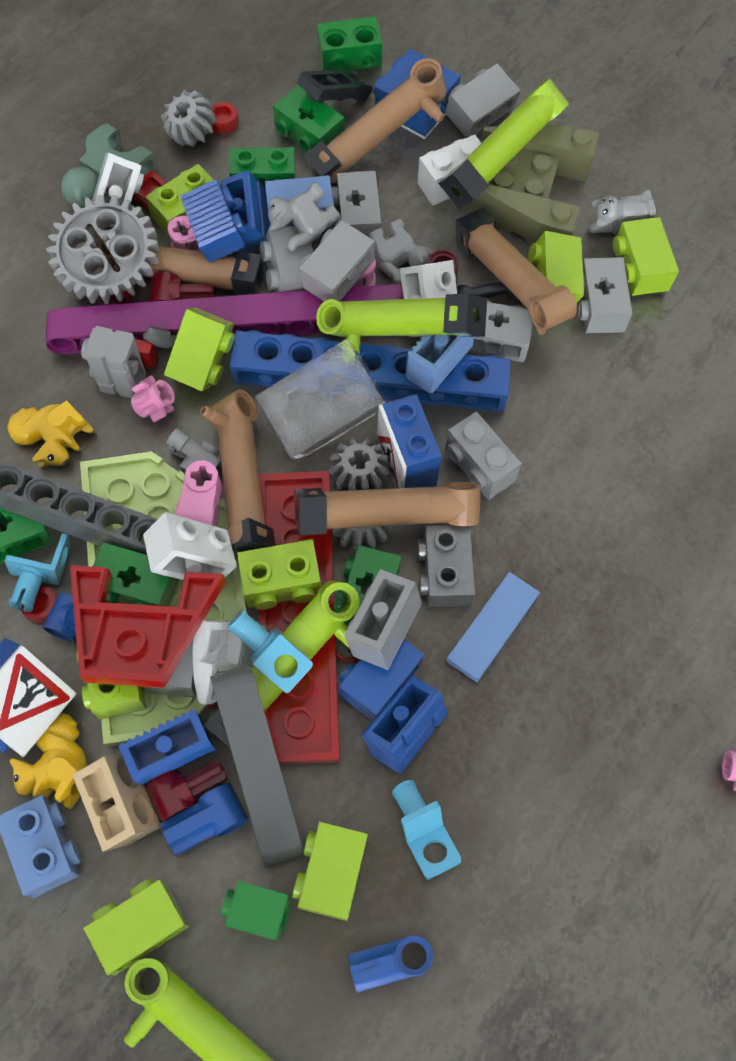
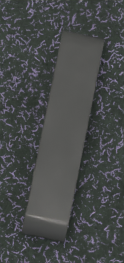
[0,463,157,555]
[210,664,304,868]

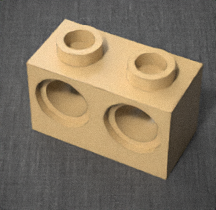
[73,754,161,852]

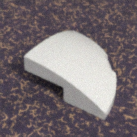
[192,619,268,705]

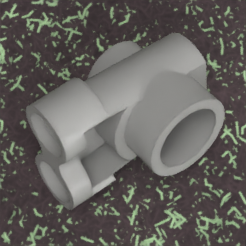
[166,428,221,480]

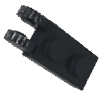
[297,69,373,103]

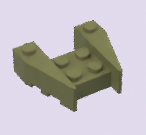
[463,125,600,246]

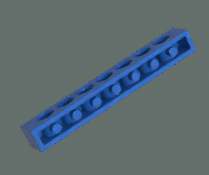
[230,330,511,412]

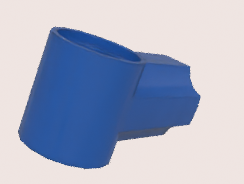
[160,783,249,857]
[348,935,433,993]

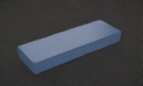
[446,572,540,683]

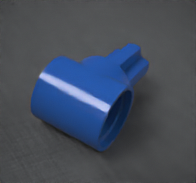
[42,593,76,642]

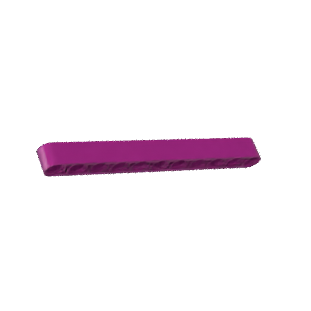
[46,284,404,354]

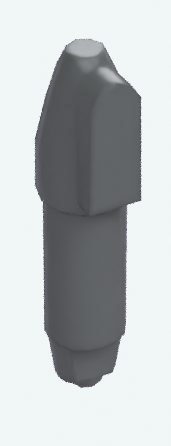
[143,326,177,349]

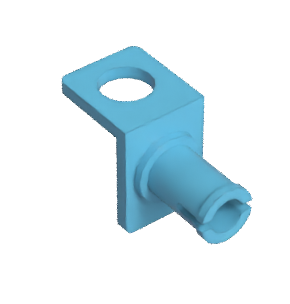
[5,533,71,612]
[227,609,313,693]
[392,780,461,879]

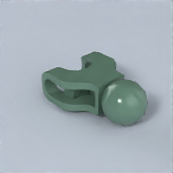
[61,123,157,208]

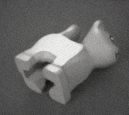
[268,182,340,251]
[588,190,656,235]
[369,219,433,284]

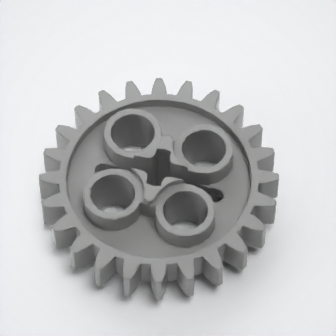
[46,195,160,304]

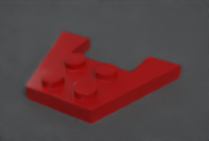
[70,565,226,688]

